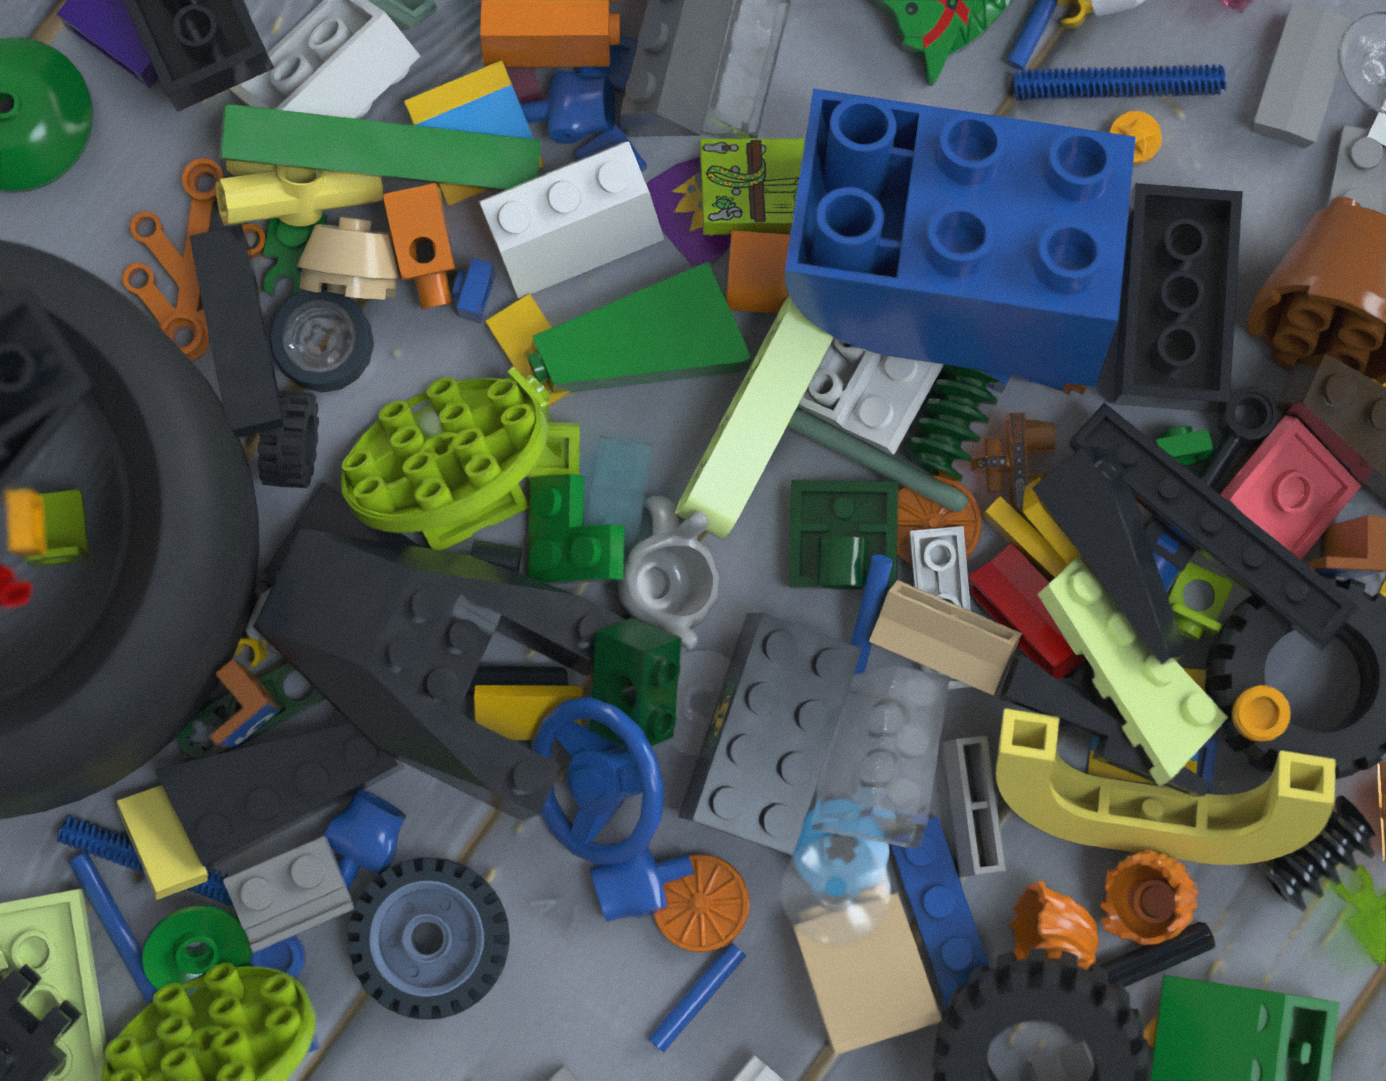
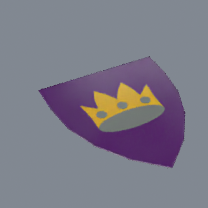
[646,157,731,268]

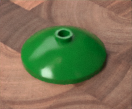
[0,38,93,193]

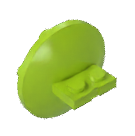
[341,377,548,551]
[101,963,316,1081]

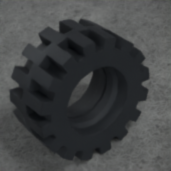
[257,390,319,488]

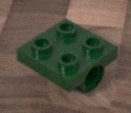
[789,480,899,590]

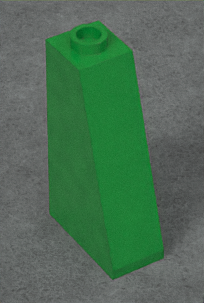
[526,262,752,393]

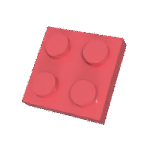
[1220,415,1361,560]

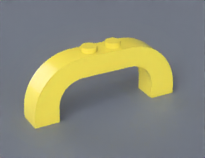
[996,708,1335,865]

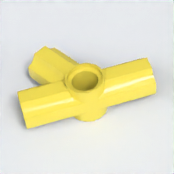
[216,160,383,226]

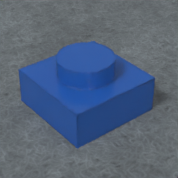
[451,257,496,324]

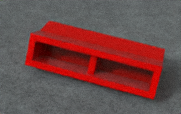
[969,542,1087,680]

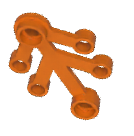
[122,158,267,362]

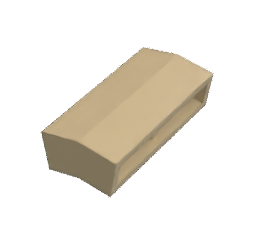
[869,580,1022,696]

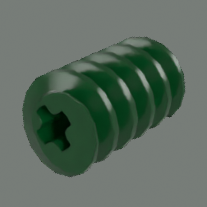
[904,364,1001,482]

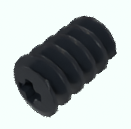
[1255,795,1376,912]

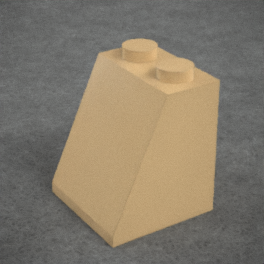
[792,886,942,1055]

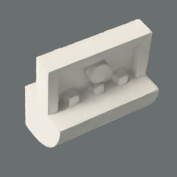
[798,337,944,455]

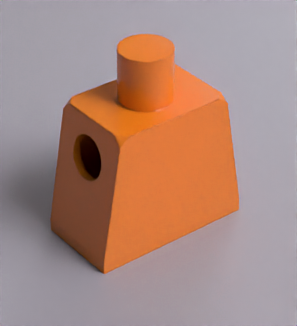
[382,183,457,310]

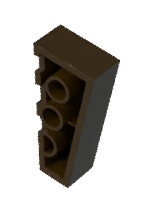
[1276,354,1386,506]

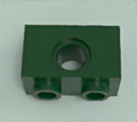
[589,618,682,748]

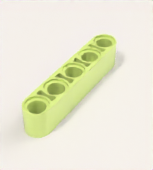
[675,295,834,540]

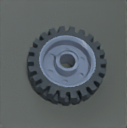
[347,858,510,1020]

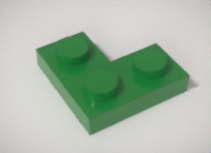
[528,474,624,585]

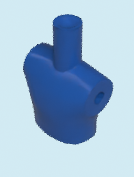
[520,71,616,144]
[324,790,406,891]
[589,847,695,922]

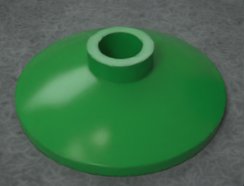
[142,906,252,997]

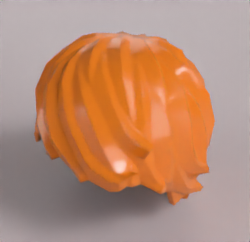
[1100,849,1200,945]
[1009,881,1099,970]

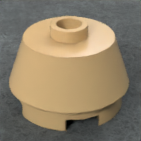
[297,217,402,300]

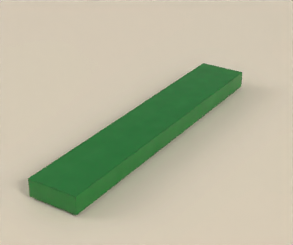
[219,104,541,191]

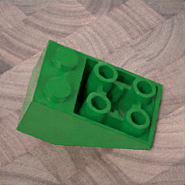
[1149,974,1340,1081]

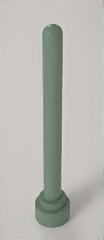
[732,378,968,512]

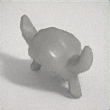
[618,496,721,650]

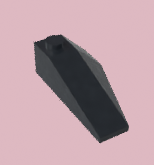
[1032,446,1187,665]

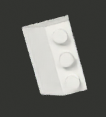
[229,0,420,119]
[478,141,664,299]

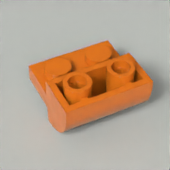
[726,230,791,314]

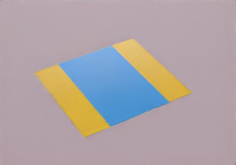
[404,60,545,206]

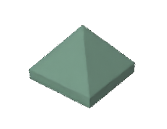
[369,0,438,30]

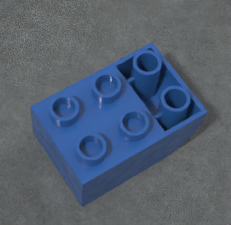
[785,88,1136,387]

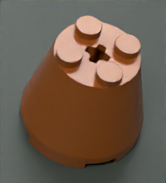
[1247,197,1386,384]

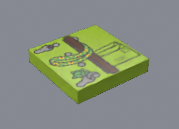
[700,139,805,235]

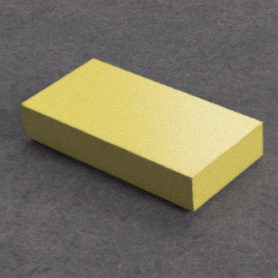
[117,785,208,900]

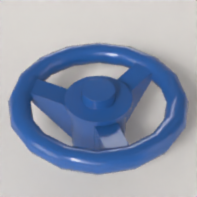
[531,697,664,866]

